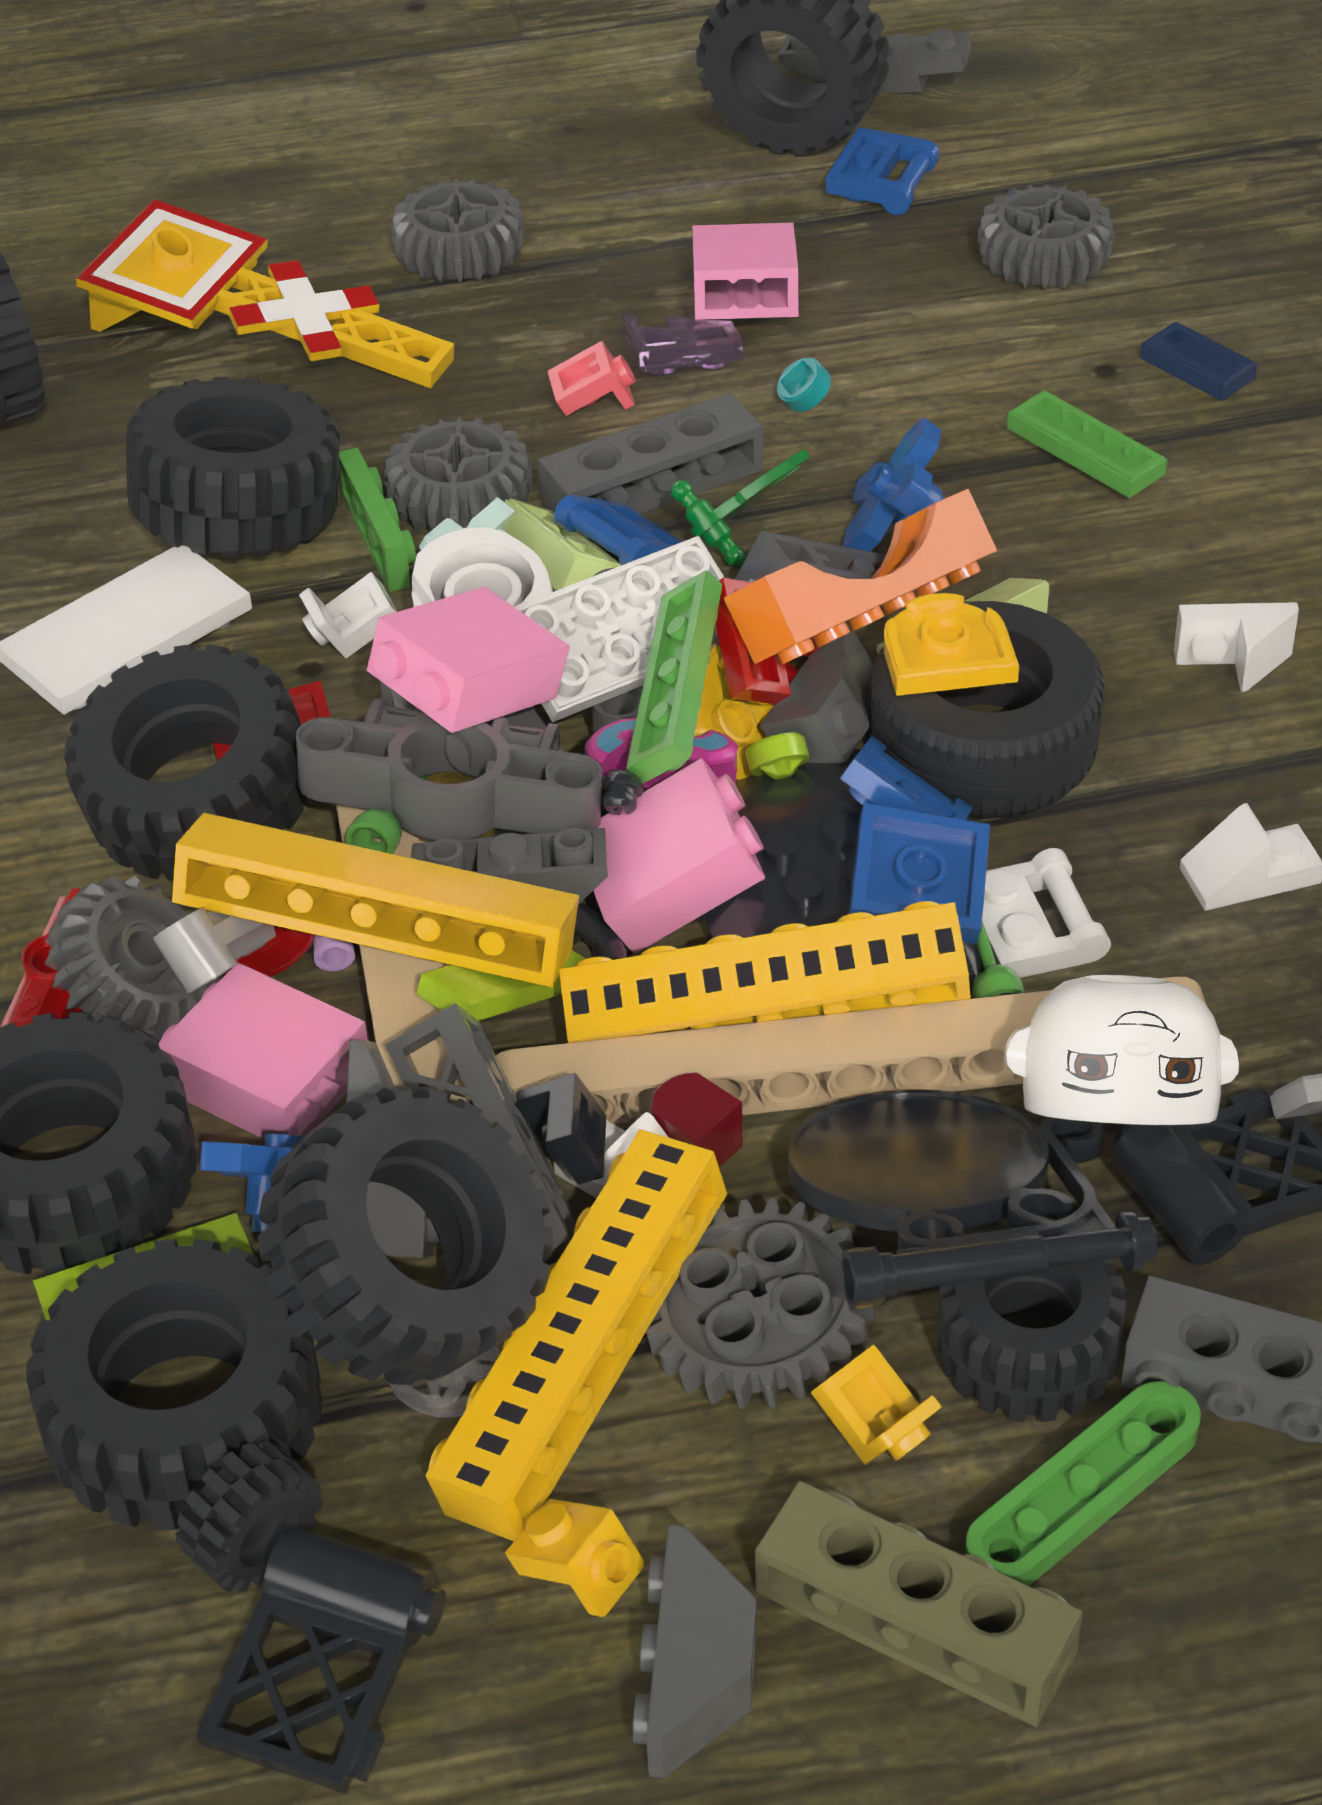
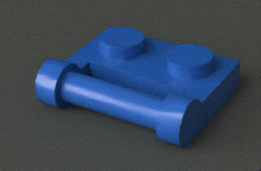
[826,127,940,215]
[554,495,683,565]
[840,736,973,820]

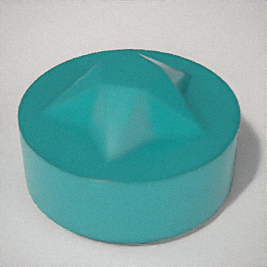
[777,357,831,412]

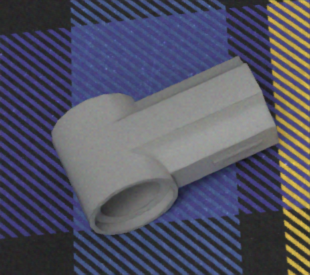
[152,907,276,994]

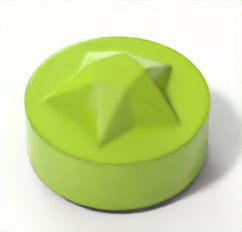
[745,732,810,780]

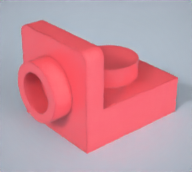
[548,341,636,416]

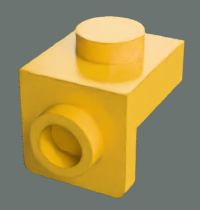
[811,1344,942,1465]
[505,1498,644,1617]

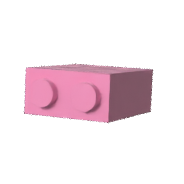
[692,223,799,320]
[367,587,570,733]
[593,758,765,955]
[159,963,368,1140]

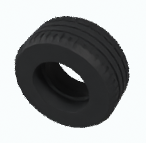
[870,601,1105,819]

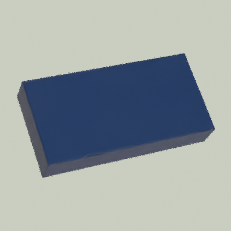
[1140,322,1257,401]

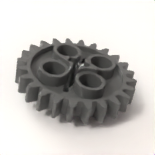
[646,1198,876,1409]

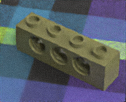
[755,1481,1083,1728]

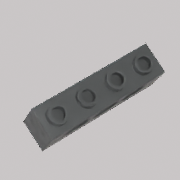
[538,393,763,533]
[1121,1275,1322,1443]

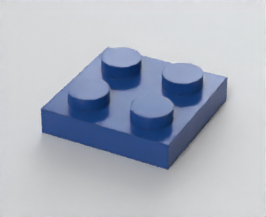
[848,803,990,944]

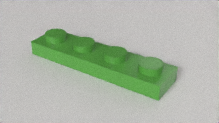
[626,570,722,784]

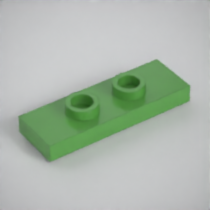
[1007,390,1168,498]

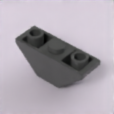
[413,828,608,905]
[633,1525,757,1778]

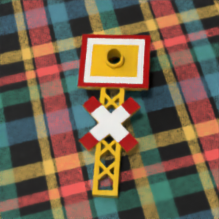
[76,199,455,389]

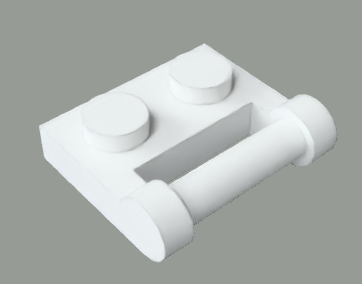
[982,848,1111,978]

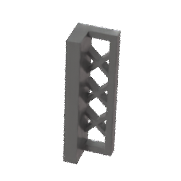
[385,1003,577,1263]

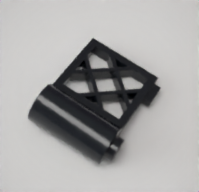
[1111,1087,1322,1265]
[196,1526,446,1794]

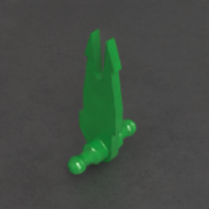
[671,449,810,567]

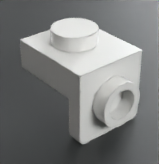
[299,572,398,658]

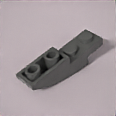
[778,29,973,93]

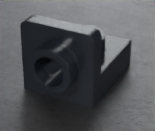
[516,1073,607,1185]

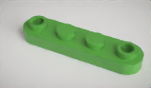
[965,1381,1201,1586]

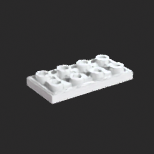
[515,536,725,722]
[0,545,252,715]

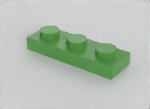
[339,447,416,592]

